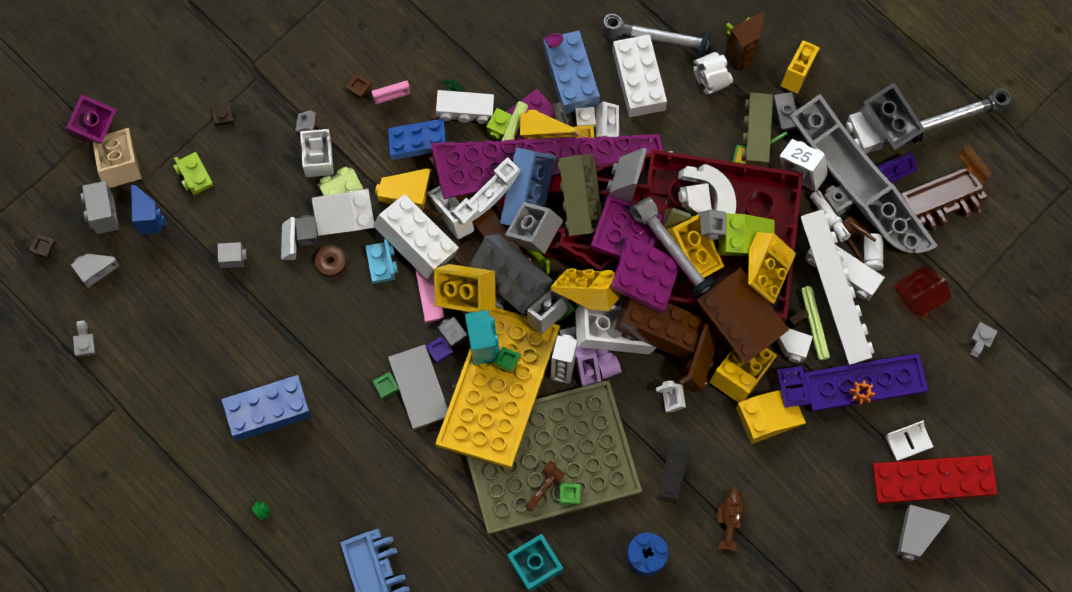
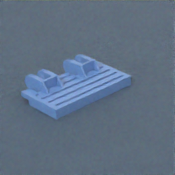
[340,529,410,592]

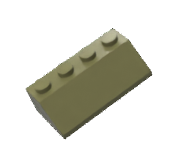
[558,154,602,236]

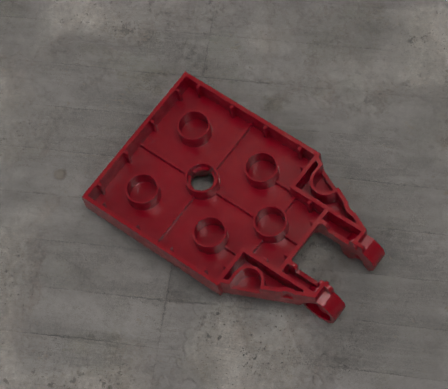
[541,149,803,322]

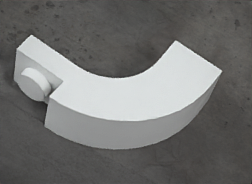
[678,164,736,214]

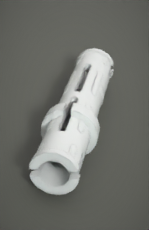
[810,190,851,242]

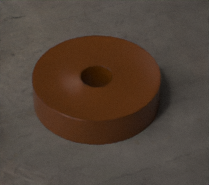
[315,246,346,277]

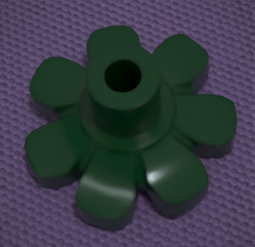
[443,78,465,92]

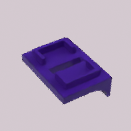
[776,366,811,408]

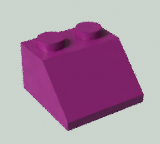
[66,94,117,144]

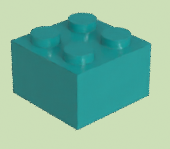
[465,310,500,365]
[507,534,563,592]

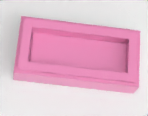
[372,80,410,104]

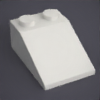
[312,188,374,236]

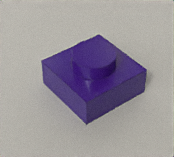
[426,336,453,363]

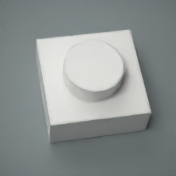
[575,107,596,127]

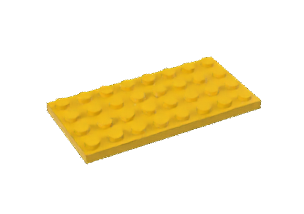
[435,307,560,469]

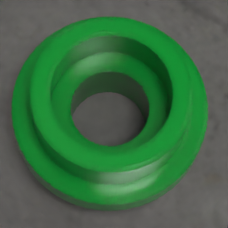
[252,501,270,520]

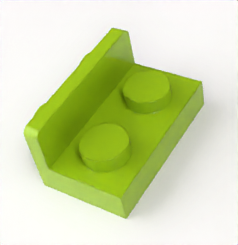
[173,152,213,195]

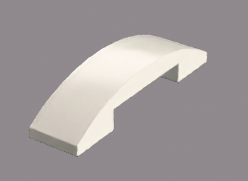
[453,157,521,225]

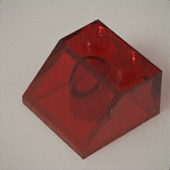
[894,266,952,317]

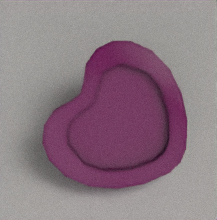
[545,33,564,48]

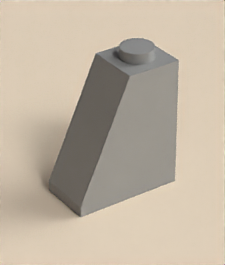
[897,505,950,561]

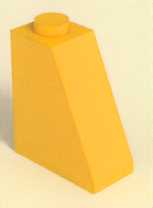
[375,169,431,211]

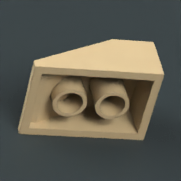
[93,128,142,188]

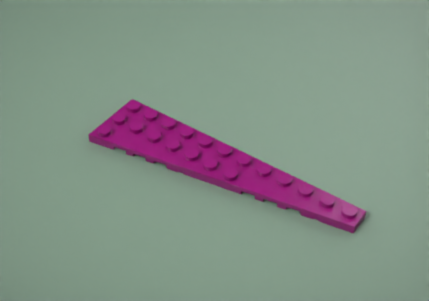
[430,134,663,199]

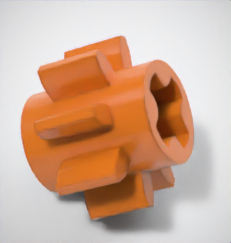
[849,380,875,406]

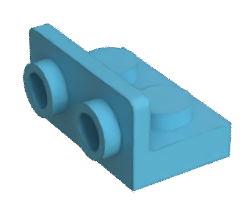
[366,239,398,284]

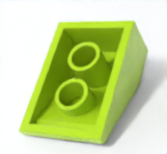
[718,213,774,257]

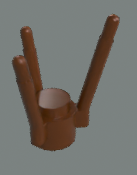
[843,217,876,263]

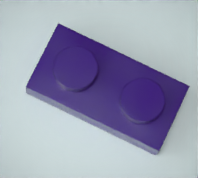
[877,152,917,183]

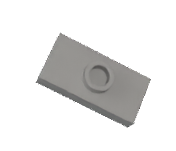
[773,92,797,131]

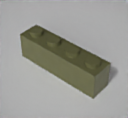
[741,92,773,168]

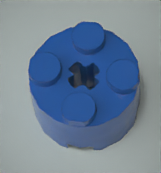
[626,533,668,577]

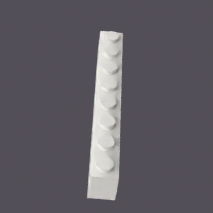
[801,209,874,365]

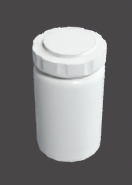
[864,234,883,271]

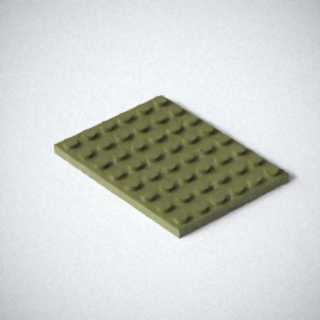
[466,380,642,535]

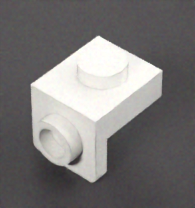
[656,381,686,413]

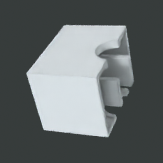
[300,129,334,177]

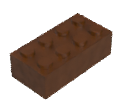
[615,295,703,360]

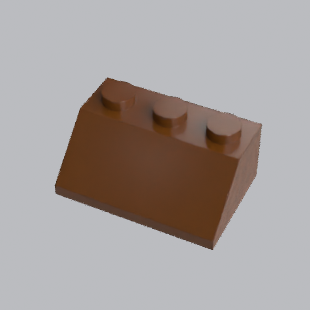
[725,11,765,71]
[675,323,720,393]

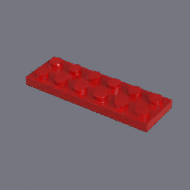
[872,455,997,504]

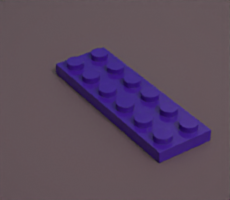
[804,353,928,412]

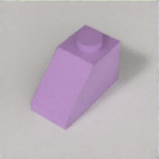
[575,347,602,387]

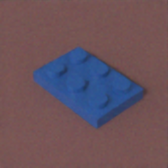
[388,119,446,160]

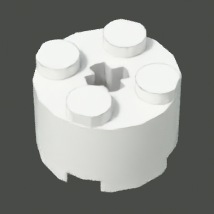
[693,52,733,95]

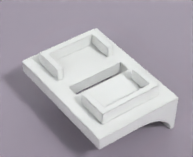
[885,420,933,461]

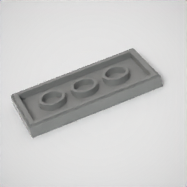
[388,345,448,430]

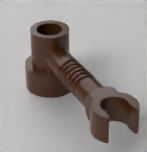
[525,460,565,512]

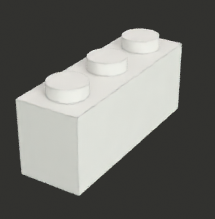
[436,90,494,124]

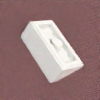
[596,101,619,138]
[281,217,297,260]

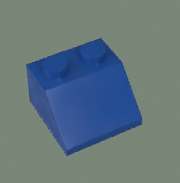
[131,185,165,235]

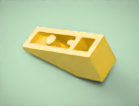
[781,41,820,94]
[520,110,580,139]

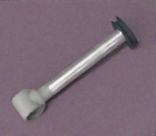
[630,197,717,299]

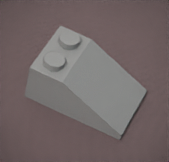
[606,148,647,203]

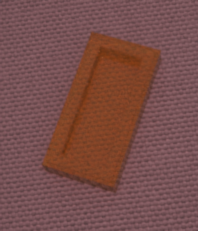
[959,145,992,184]

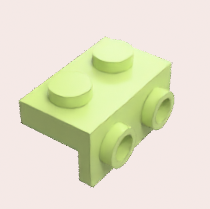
[317,166,363,196]

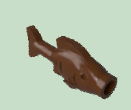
[717,489,744,552]

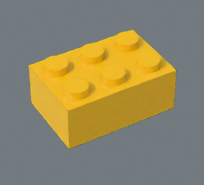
[434,264,496,312]

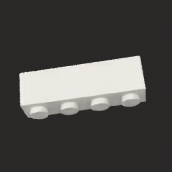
[805,245,885,301]
[551,335,577,384]

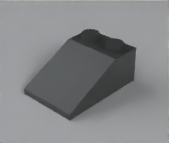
[857,83,925,151]

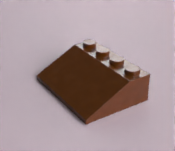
[694,268,789,366]

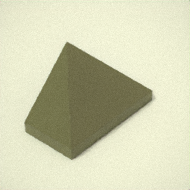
[663,208,691,229]

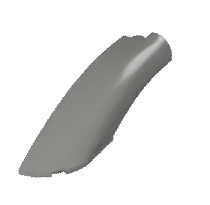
[789,94,938,253]

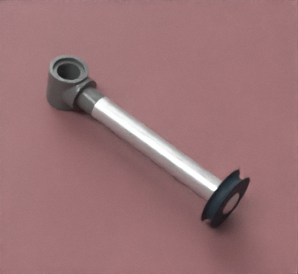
[603,14,710,56]
[911,88,1011,143]

